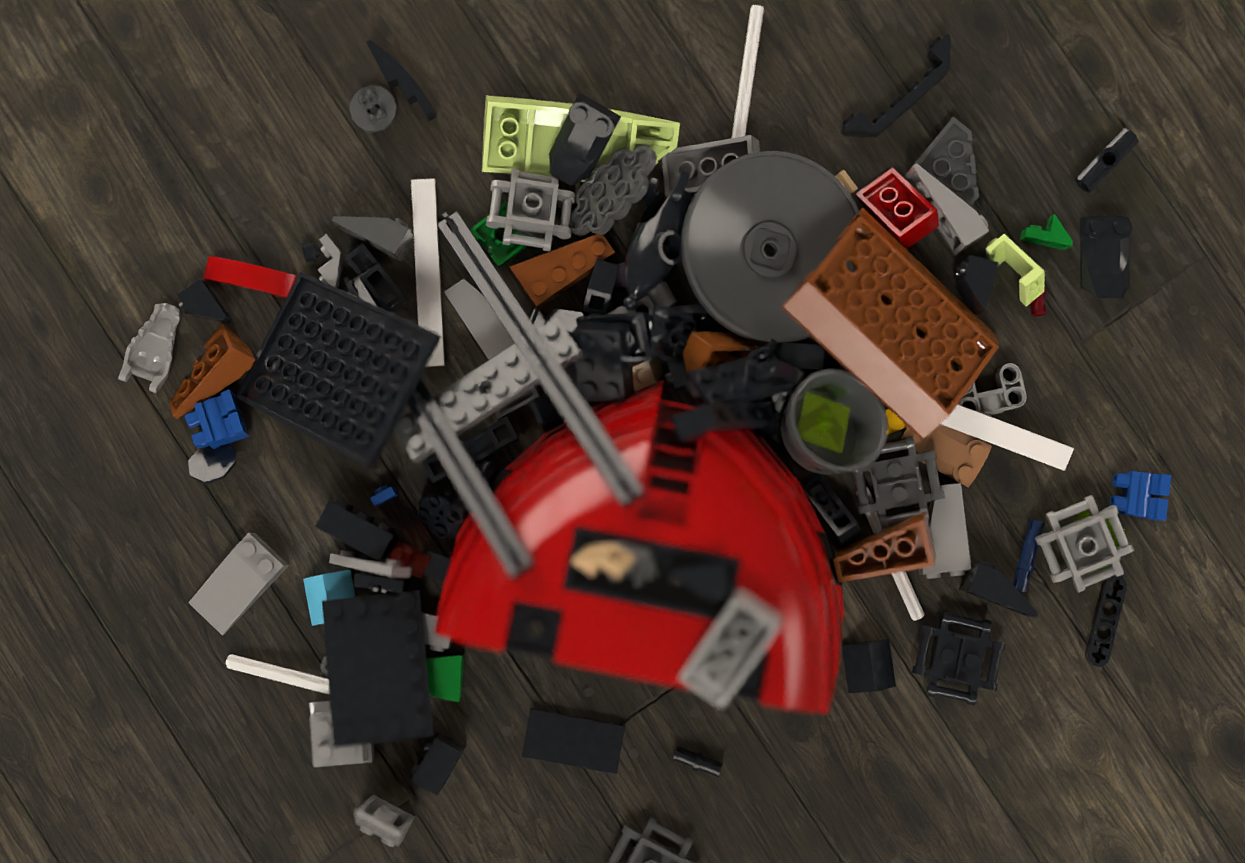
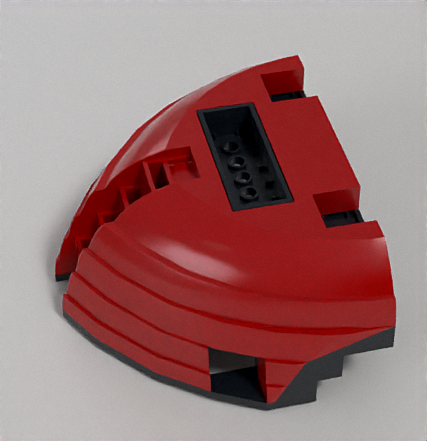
[434,380,844,714]

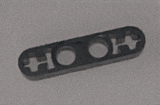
[1085,576,1127,667]

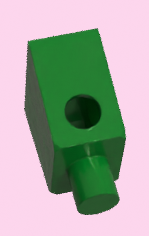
[426,654,465,702]

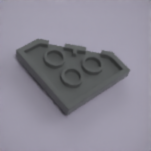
[914,117,979,206]

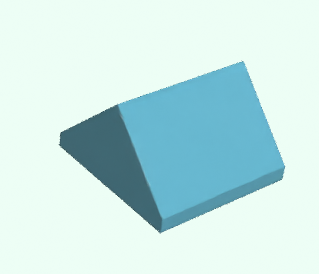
[303,570,356,626]

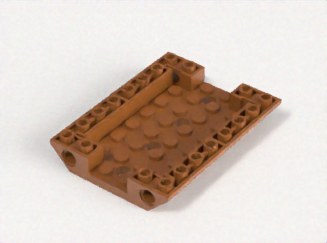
[781,207,999,439]

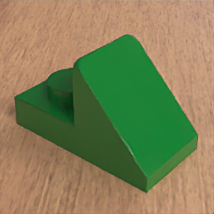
[1020,214,1073,250]

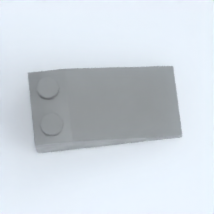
[662,135,760,198]
[904,163,989,255]
[188,533,289,635]
[678,587,783,708]
[355,794,415,847]

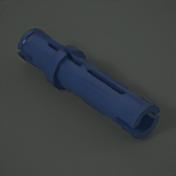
[1013,519,1045,593]

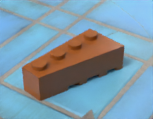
[510,235,615,309]
[833,511,936,582]

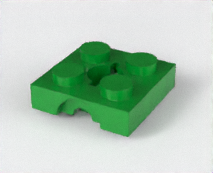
[470,201,535,268]

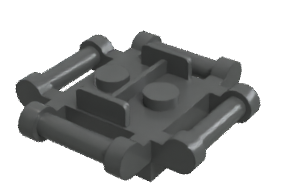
[851,436,945,529]
[605,817,696,863]

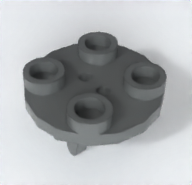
[350,86,397,133]
[609,541,656,586]

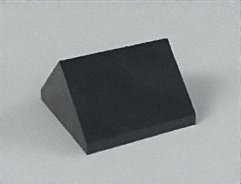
[841,639,896,693]

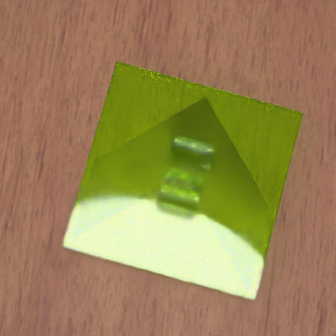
[797,392,850,453]

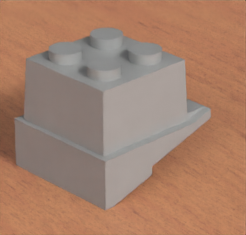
[309,701,375,767]

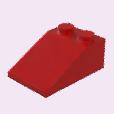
[856,168,939,249]

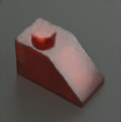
[387,538,431,578]

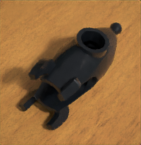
[623,171,693,310]

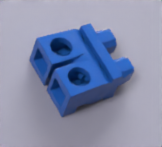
[185,389,249,449]
[1109,471,1171,521]

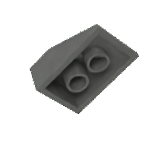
[332,216,414,262]

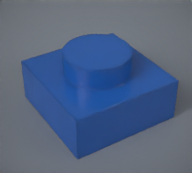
[370,485,399,507]

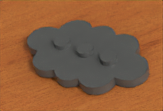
[569,145,657,237]

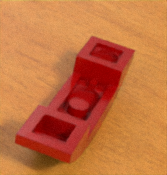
[203,256,298,298]

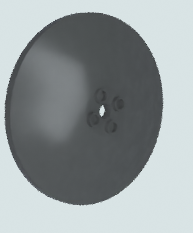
[681,151,859,343]

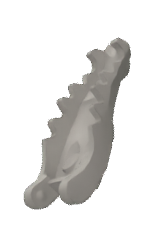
[118,303,181,393]

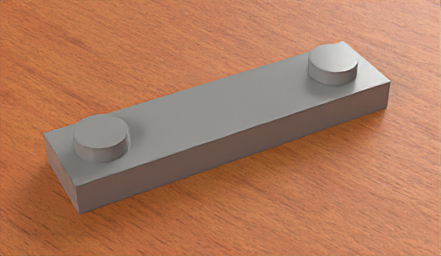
[329,550,411,578]

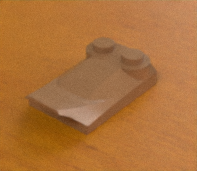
[900,424,992,488]

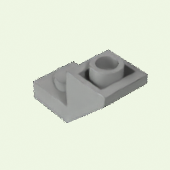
[318,234,344,288]

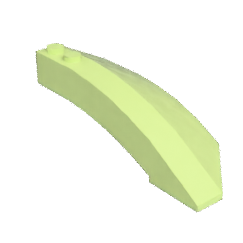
[482,96,680,182]

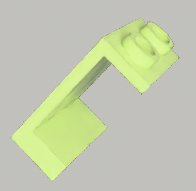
[986,234,1045,307]

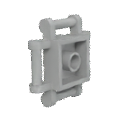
[486,168,575,251]
[1035,495,1134,593]

